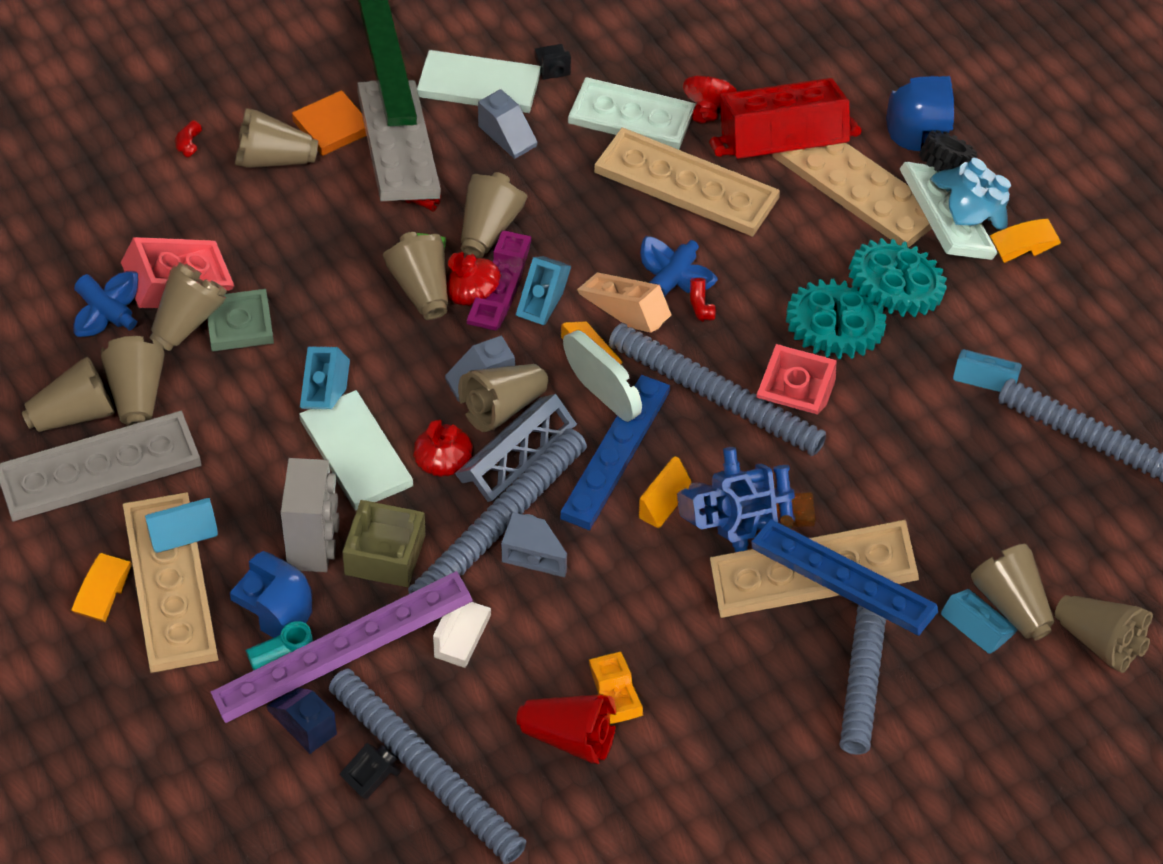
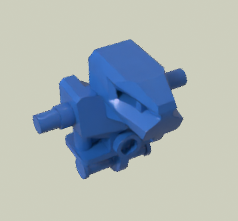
[677,447,795,553]

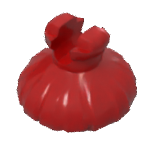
[683,75,737,124]
[447,252,501,305]
[413,420,473,477]

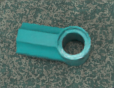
[245,621,313,671]

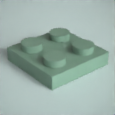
[207,289,274,351]

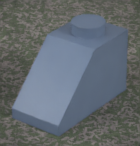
[478,89,537,159]
[445,335,515,402]
[501,512,567,577]

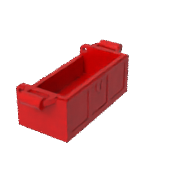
[709,78,862,159]

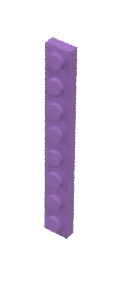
[211,571,473,723]

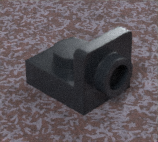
[534,44,571,80]
[339,743,401,799]

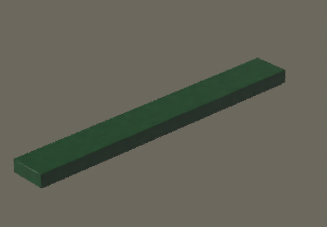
[358,0,417,126]

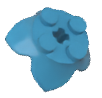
[930,158,1011,230]

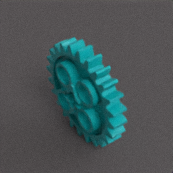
[848,238,947,317]
[785,279,887,359]

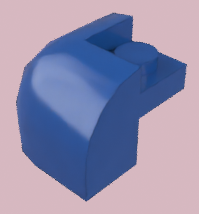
[886,76,954,151]
[230,551,312,638]

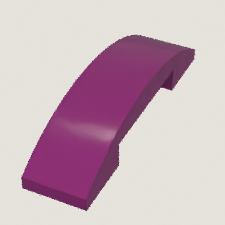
[467,230,531,331]

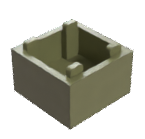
[343,500,426,588]

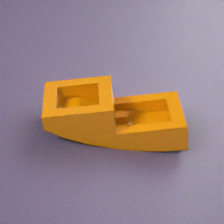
[990,219,1061,263]
[71,553,132,623]
[589,652,643,724]

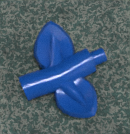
[640,236,718,297]
[73,271,138,337]

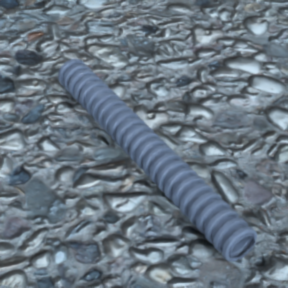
[609,323,826,456]
[998,378,1163,483]
[408,428,587,594]
[839,605,886,755]
[329,669,526,864]

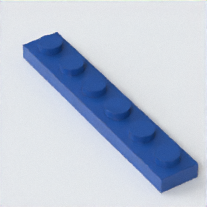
[560,375,670,531]
[751,519,938,636]

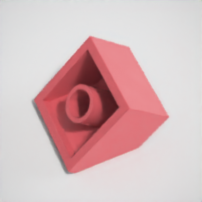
[757,344,837,415]

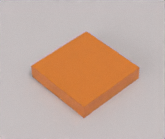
[292,90,367,156]

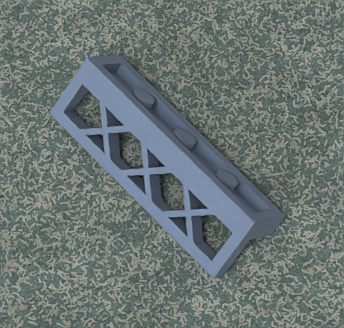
[455,394,577,502]

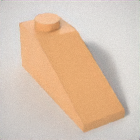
[577,272,671,333]

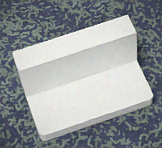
[433,602,491,668]

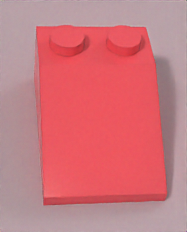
[121,237,234,308]

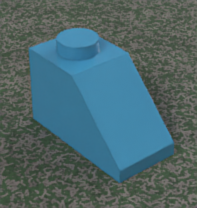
[516,256,571,325]
[300,347,350,409]

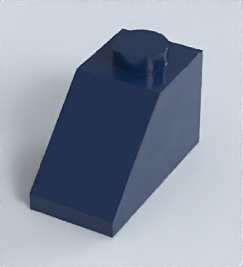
[267,688,337,754]

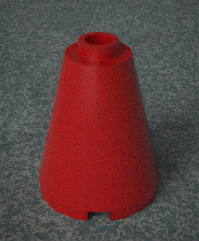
[516,694,616,764]

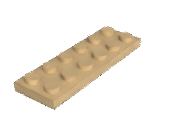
[594,127,780,237]
[772,143,932,248]
[123,492,218,673]
[710,520,919,618]

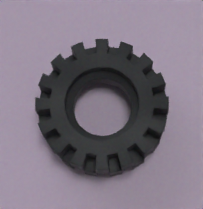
[919,130,977,172]

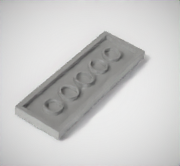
[357,80,441,201]
[0,411,201,522]

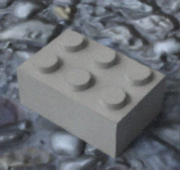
[281,458,339,572]

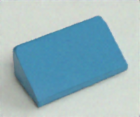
[953,349,1022,392]
[145,498,218,553]
[941,589,1017,654]

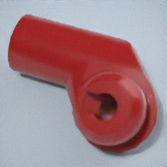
[175,120,202,158]
[690,278,716,322]

